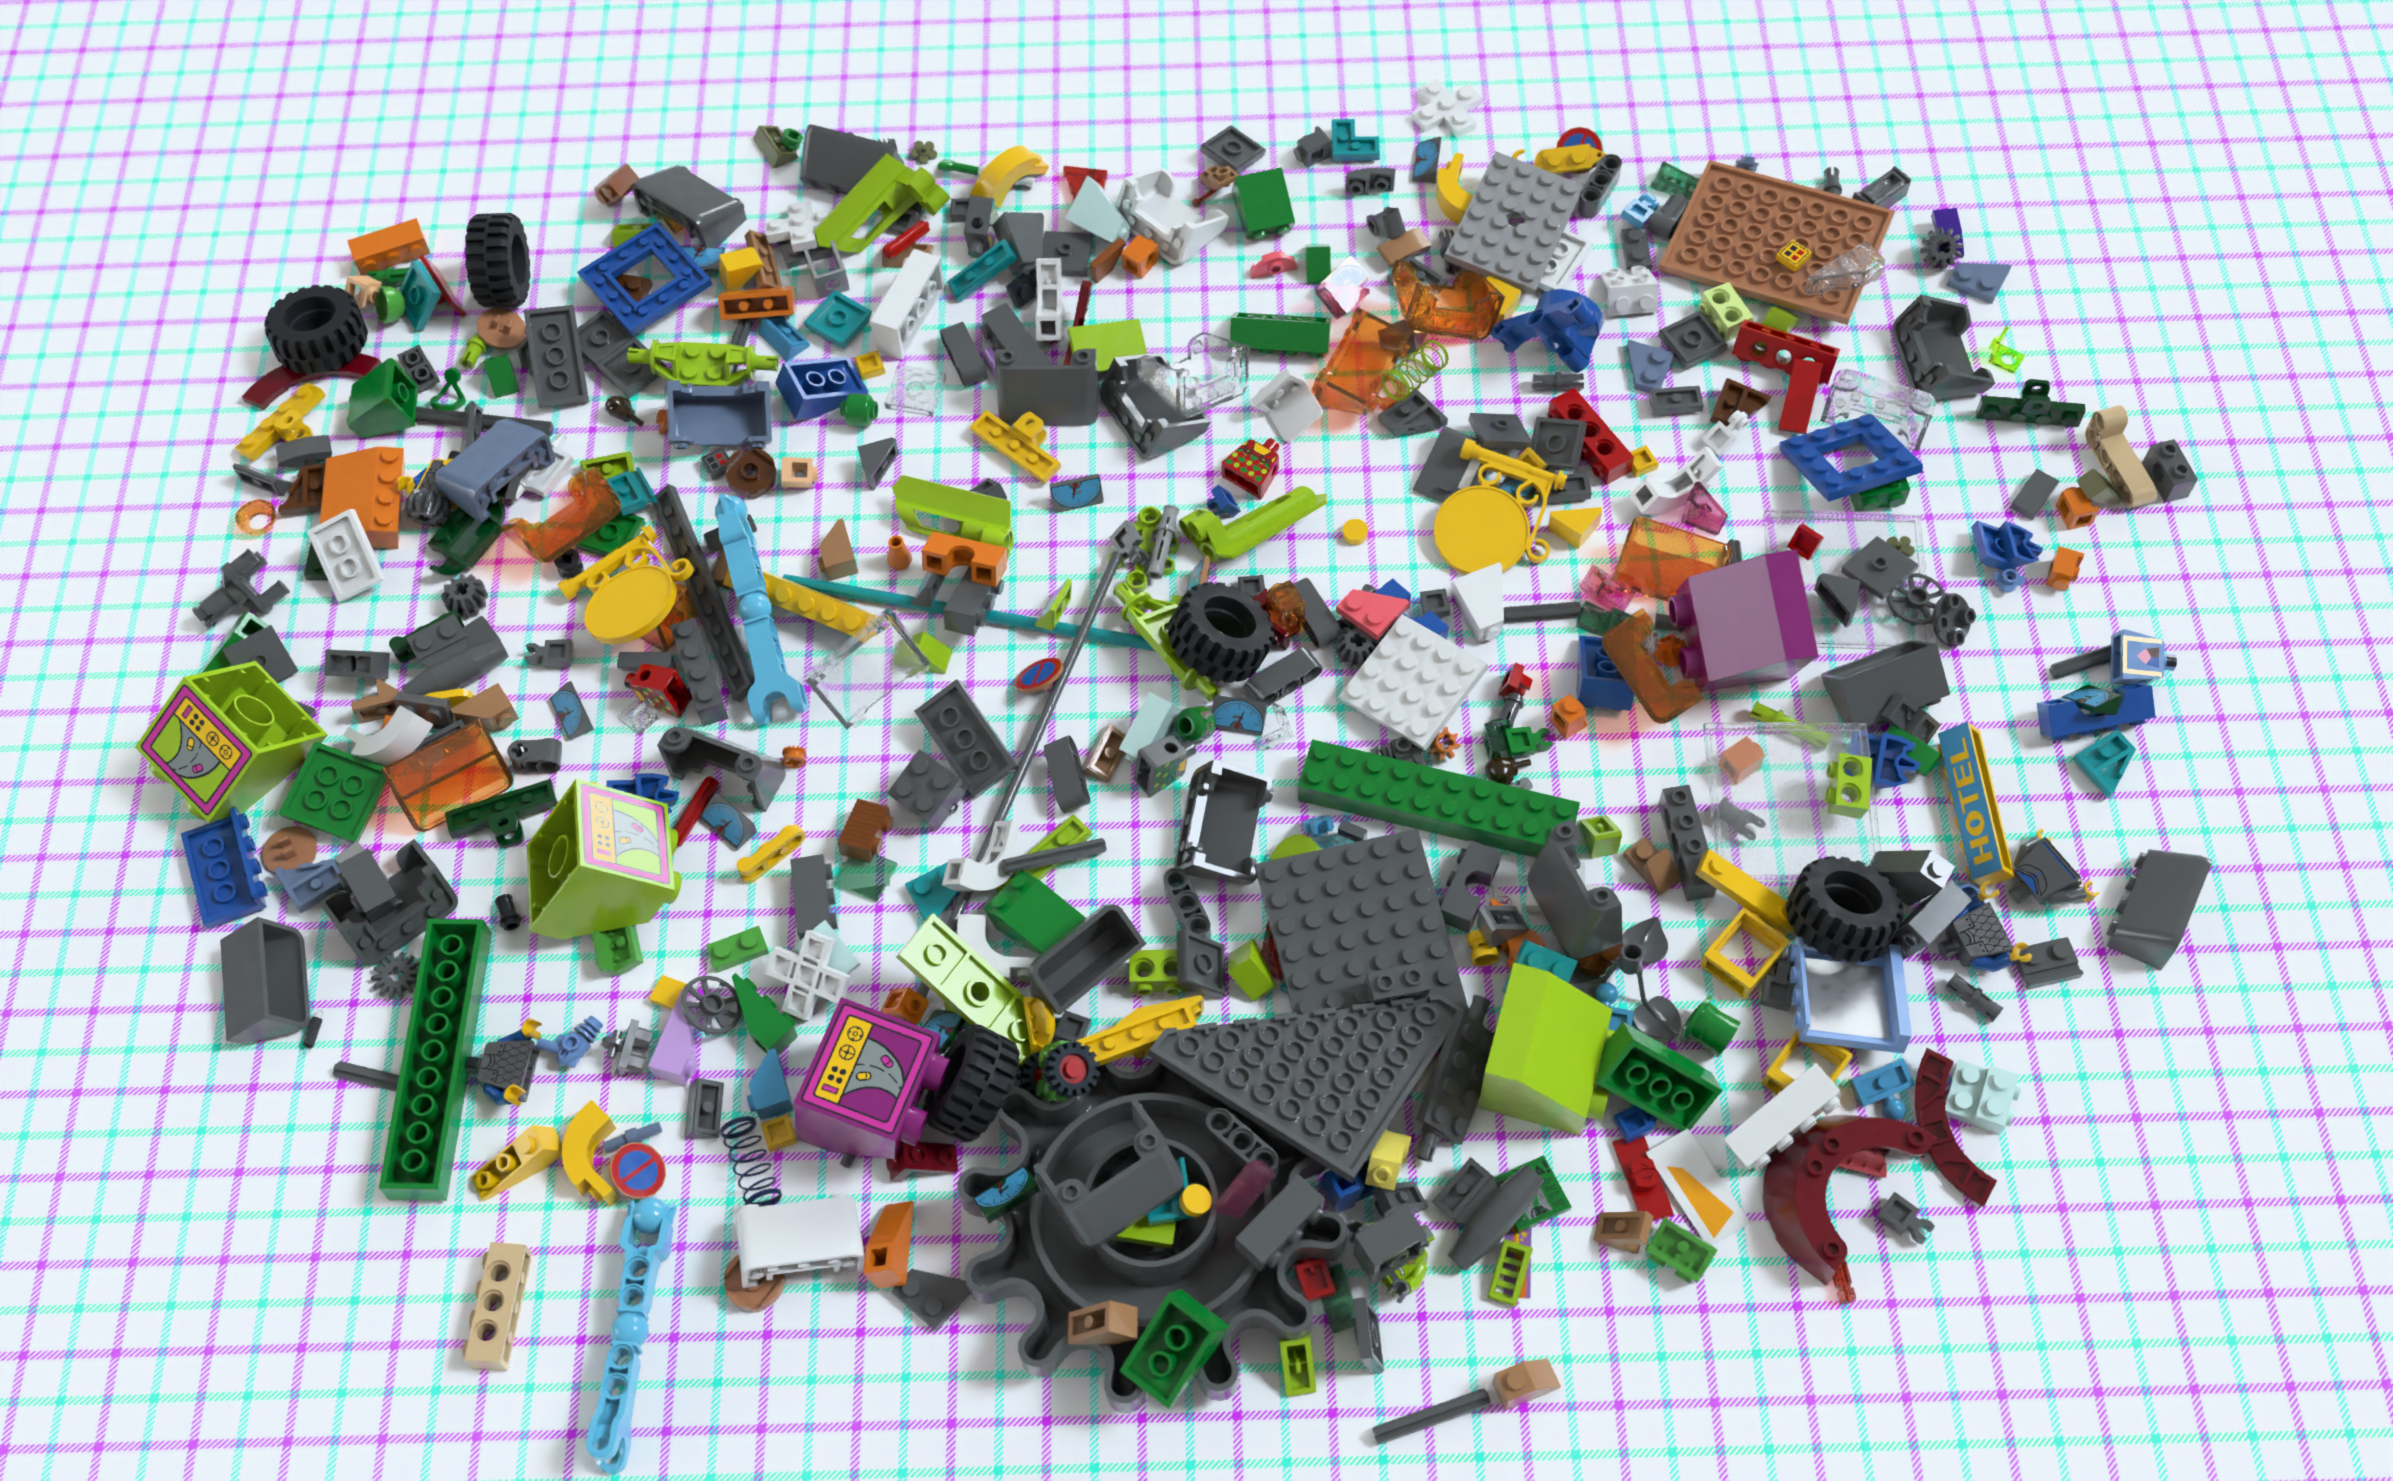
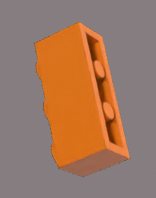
[347,218,431,276]
[717,286,797,320]

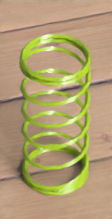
[1381,340,1449,401]

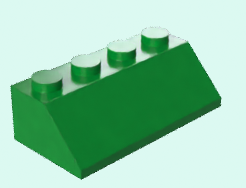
[1229,312,1332,357]
[1596,1022,1723,1132]

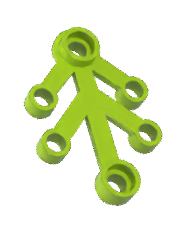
[1108,506,1179,594]

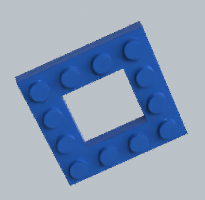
[577,221,713,336]
[1779,414,1923,502]

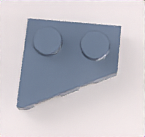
[1946,263,2012,304]
[1626,339,1674,393]
[273,859,343,913]

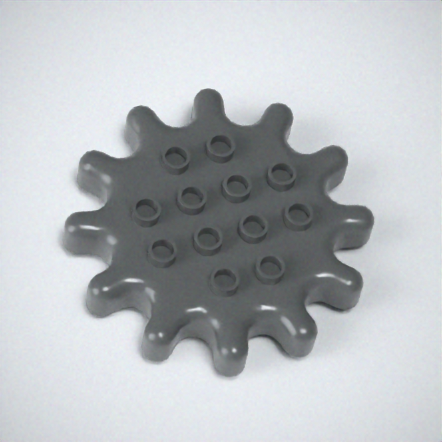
[957,1037,1348,1413]

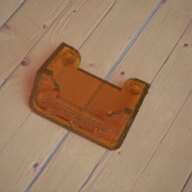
[1391,260,1505,340]
[1312,307,1411,416]
[500,466,621,563]
[1602,608,1705,724]

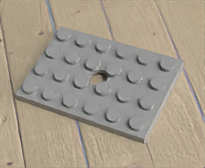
[1443,151,1584,296]

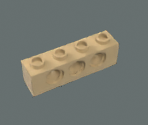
[462,1242,533,1371]

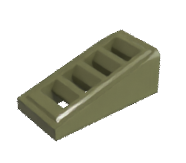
[2077,469,2122,505]

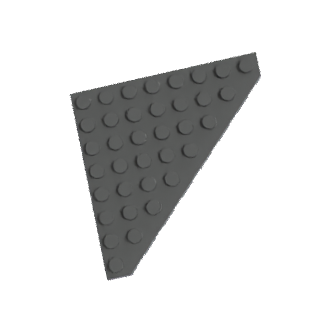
[1147,994,1465,1183]

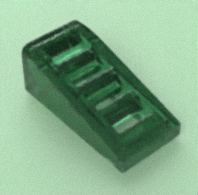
[1649,161,1700,201]

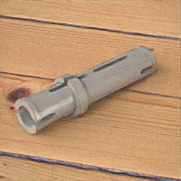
[1146,504,1179,580]

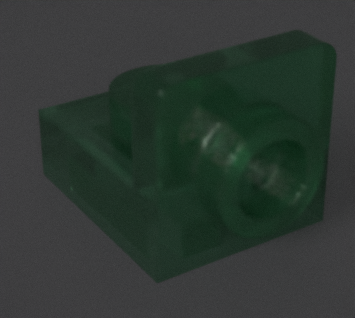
[1482,719,1512,760]

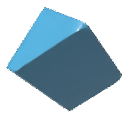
[758,316,810,361]

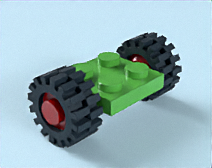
[1017,1040,1100,1104]

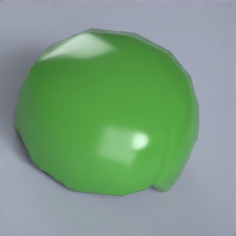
[375,286,405,324]

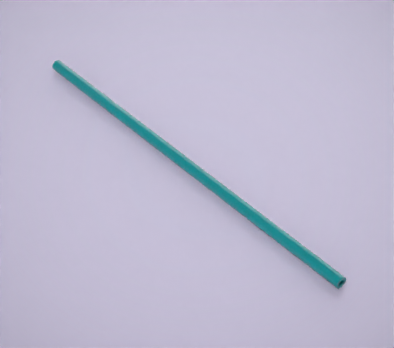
[783,574,1156,652]

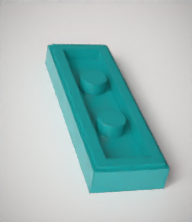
[947,239,1017,302]

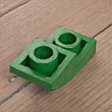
[1885,724,1941,777]

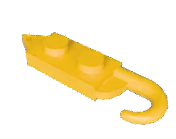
[1511,144,1606,174]

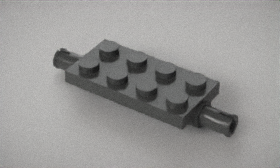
[1414,995,1495,1163]

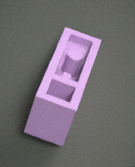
[648,989,698,1086]

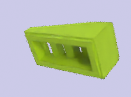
[1487,1239,1533,1307]

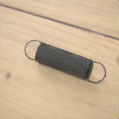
[303,1010,323,1054]

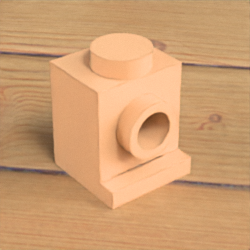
[344,276,382,308]
[781,457,818,489]

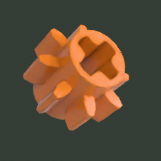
[1653,634,1687,667]
[1428,727,1461,762]

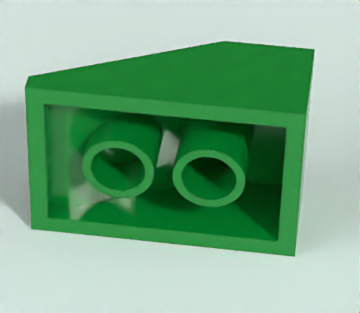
[983,870,1086,955]
[1120,1289,1230,1409]

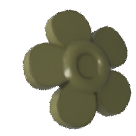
[910,140,937,164]
[1887,536,1915,557]

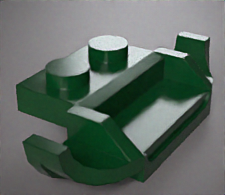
[427,495,505,576]

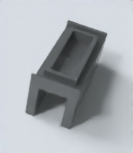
[1852,165,1912,208]

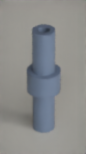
[603,1121,663,1153]

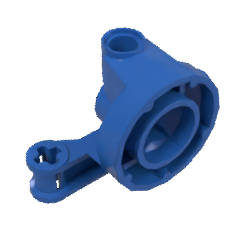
[1491,289,1604,373]

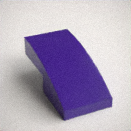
[1931,208,1964,259]

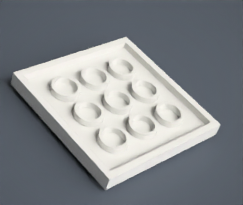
[1339,614,1489,751]

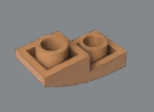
[1199,165,1240,190]
[1377,227,1432,267]

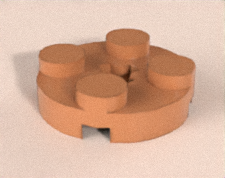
[724,1254,786,1313]

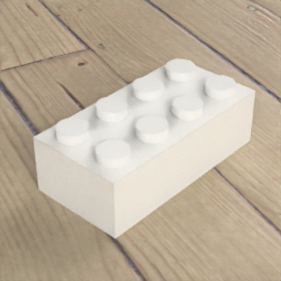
[869,249,945,360]
[1723,1063,1841,1172]

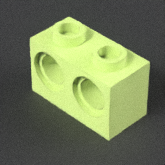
[1699,282,1754,342]

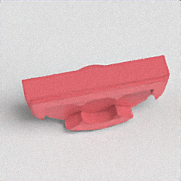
[1249,251,1298,279]
[1837,1148,1887,1178]

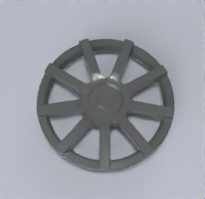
[1886,573,1946,626]
[679,976,742,1036]

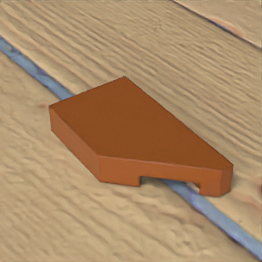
[1089,238,1126,283]

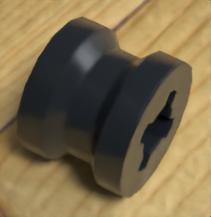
[554,548,584,580]

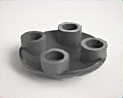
[1932,593,1976,646]

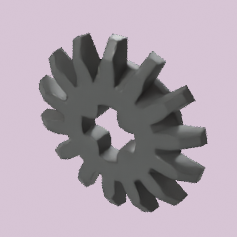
[371,952,420,1000]

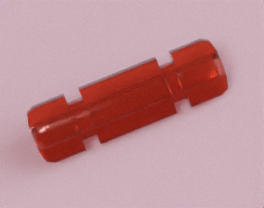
[1833,1260,1857,1304]

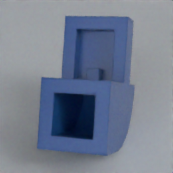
[1320,1161,1376,1212]

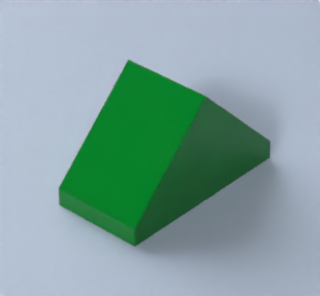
[1305,243,1331,285]
[483,352,520,399]

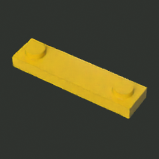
[1695,849,1794,936]
[1077,1001,1197,1066]

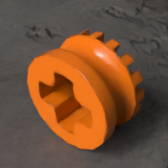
[782,745,807,768]

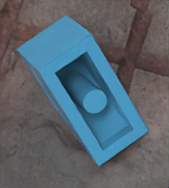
[746,1048,794,1120]

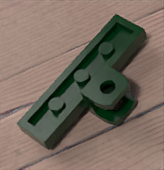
[1976,379,2086,427]
[444,779,558,848]

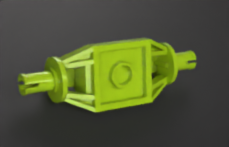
[627,340,779,388]
[1113,582,1222,701]

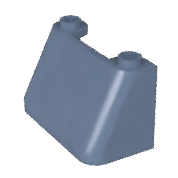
[664,380,772,450]
[435,418,555,523]

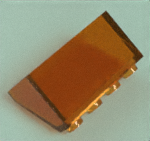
[1611,517,1733,602]
[381,718,514,832]

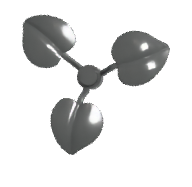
[1569,917,1681,1038]

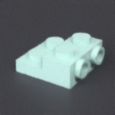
[1945,1059,2022,1134]

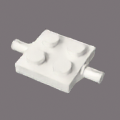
[515,432,574,501]

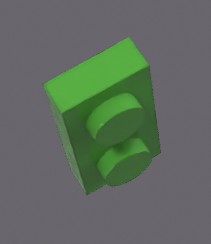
[706,925,769,973]

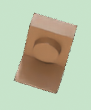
[351,678,401,724]
[1623,837,1681,896]
[1593,1211,1654,1254]

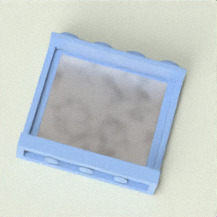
[1788,936,1912,1054]

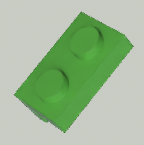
[591,925,644,977]
[1645,1217,1718,1283]

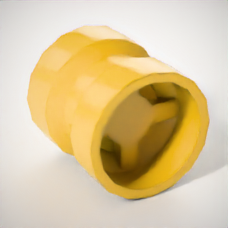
[1466,929,1499,966]

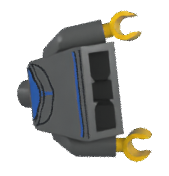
[2008,828,2099,905]

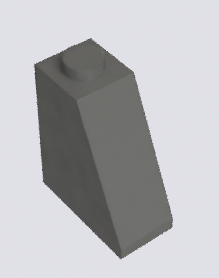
[992,212,1044,275]
[1868,850,1955,906]

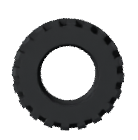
[465,213,531,308]
[264,285,368,375]
[1168,582,1275,683]
[1786,856,1904,963]
[923,1024,1020,1143]

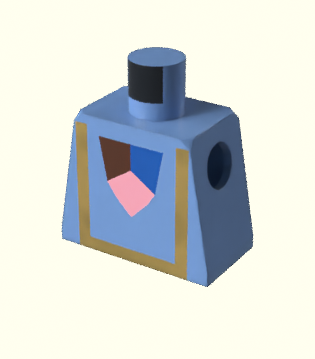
[2110,629,2177,685]

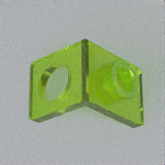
[1988,326,2025,374]

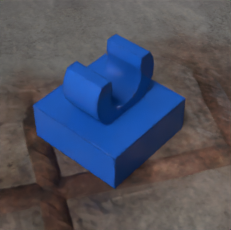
[1206,485,1241,519]

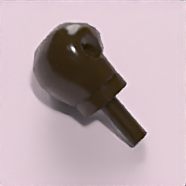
[605,396,644,427]
[1485,757,1531,785]

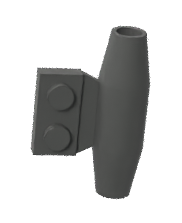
[402,614,509,696]
[1432,1157,1544,1272]

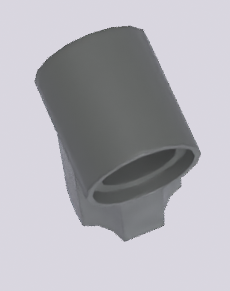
[1647,193,1689,240]

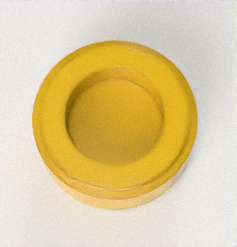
[1342,519,1368,545]
[1179,1184,1212,1217]

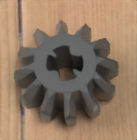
[1920,227,1964,270]
[404,488,451,527]
[441,574,488,618]
[1335,625,1380,669]

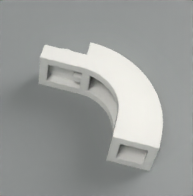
[1035,258,1063,341]
[1629,447,1723,515]
[343,705,433,767]
[942,820,1022,892]
[957,914,1037,985]

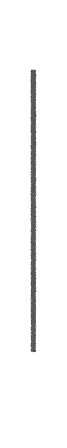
[840,551,1123,1169]

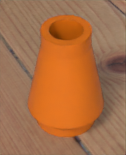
[887,535,912,570]

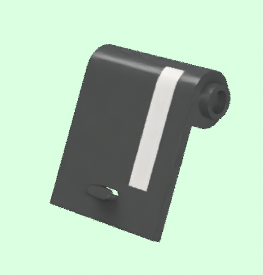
[1413,426,1501,503]

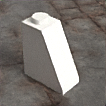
[1451,562,1504,643]

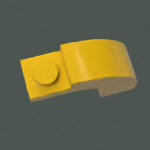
[970,145,1049,207]
[1436,152,1473,225]
[562,1100,619,1207]

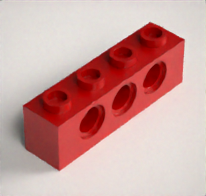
[1731,319,1841,384]
[1547,387,1634,485]

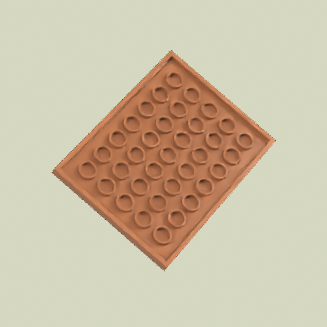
[1659,160,1895,325]

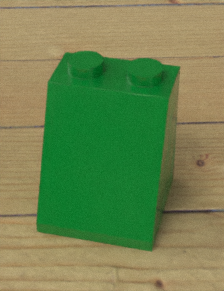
[1231,167,1295,240]
[347,358,418,439]

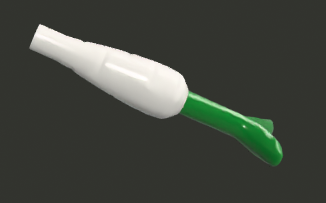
[937,159,1035,187]

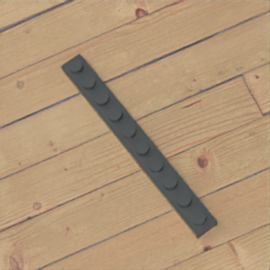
[652,484,755,701]

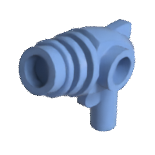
[536,1015,603,1068]

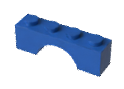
[2036,683,2156,741]

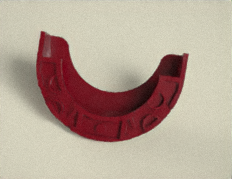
[1762,1115,1937,1286]

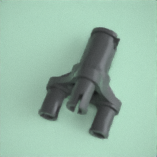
[192,548,290,629]

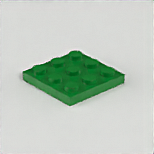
[278,741,393,844]

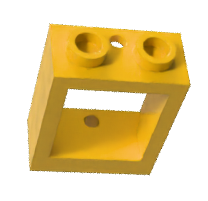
[1700,908,1791,1000]
[1761,1029,1853,1095]

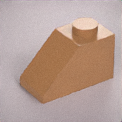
[817,518,859,581]
[450,683,519,732]
[1068,1300,1138,1345]
[1492,1358,1561,1411]

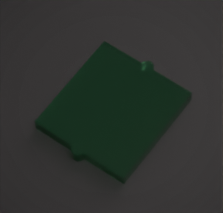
[834,854,898,903]

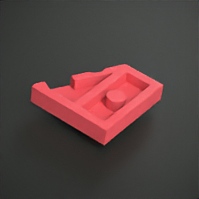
[1336,589,1410,640]

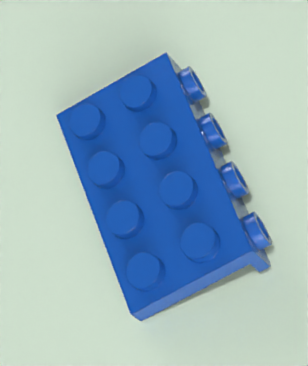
[181,807,268,929]

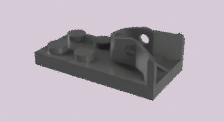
[523,305,589,408]
[914,679,1019,798]

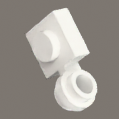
[1701,410,1750,457]

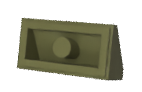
[753,125,798,168]

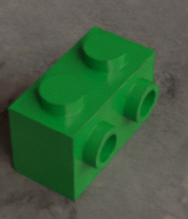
[1849,478,1911,512]

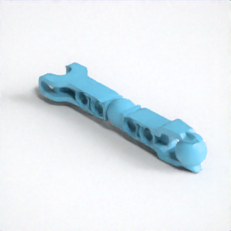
[715,493,808,726]
[586,1197,677,1474]

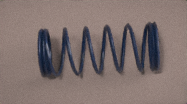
[719,1116,782,1207]

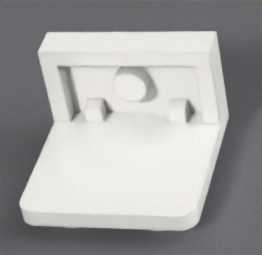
[1601,266,1659,316]
[1250,368,1323,443]

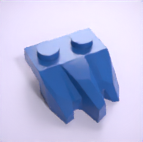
[1971,520,2043,570]
[1844,730,1922,790]
[606,773,680,814]

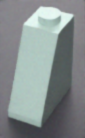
[1065,176,1131,244]
[1119,691,1182,764]

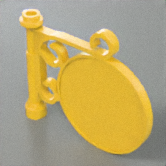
[1433,438,1568,575]
[557,525,694,645]

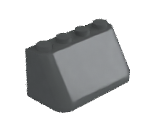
[799,124,904,195]
[1821,640,1951,732]
[2106,849,2213,970]
[1029,904,1147,1015]
[220,917,310,1044]

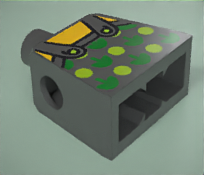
[964,195,999,259]
[1134,735,1196,798]

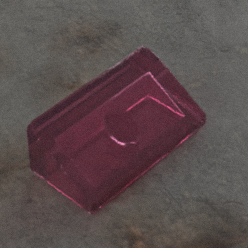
[1213,1159,1276,1219]

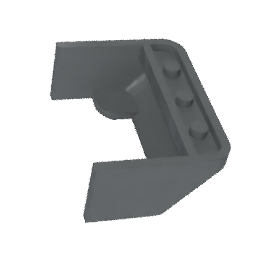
[1034,1099,1183,1249]

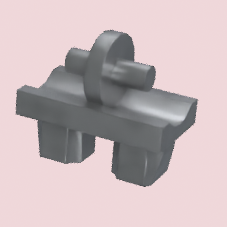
[601,1019,653,1077]

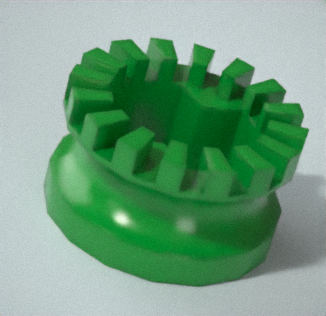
[780,128,803,151]

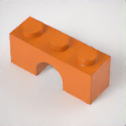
[921,531,1007,587]

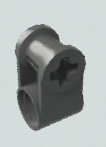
[1366,206,1406,239]
[507,738,562,774]

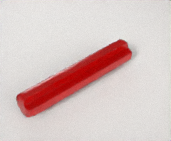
[882,220,930,260]
[674,776,719,848]

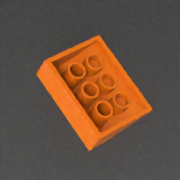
[320,446,405,549]

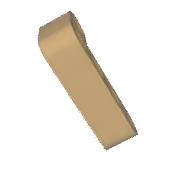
[2085,405,2157,509]

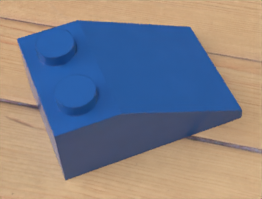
[775,356,869,420]
[1576,635,1637,711]

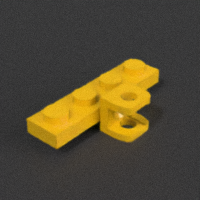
[235,382,326,462]
[970,410,1062,485]

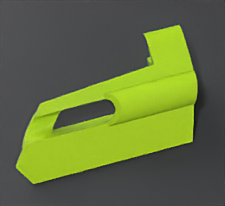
[814,153,950,253]
[891,475,1014,561]
[1179,486,1328,563]

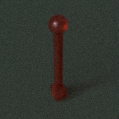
[1192,184,1230,207]

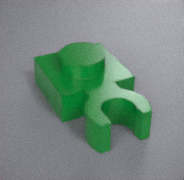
[1502,726,1553,758]

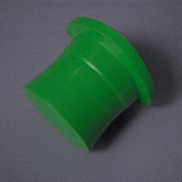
[1680,995,1741,1058]

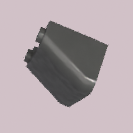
[631,165,747,247]
[1892,294,1995,401]
[995,349,1100,426]
[1100,352,1211,459]
[657,727,786,812]
[1174,759,1274,885]
[1527,819,1623,959]
[318,839,458,965]

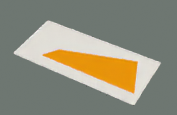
[1646,1129,1750,1245]

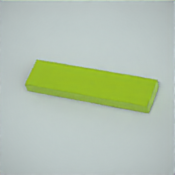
[994,814,1092,893]

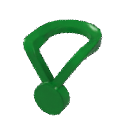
[430,367,466,411]

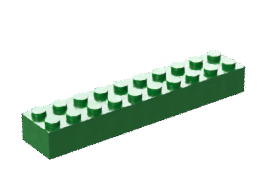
[1298,739,1580,858]
[379,919,492,1201]

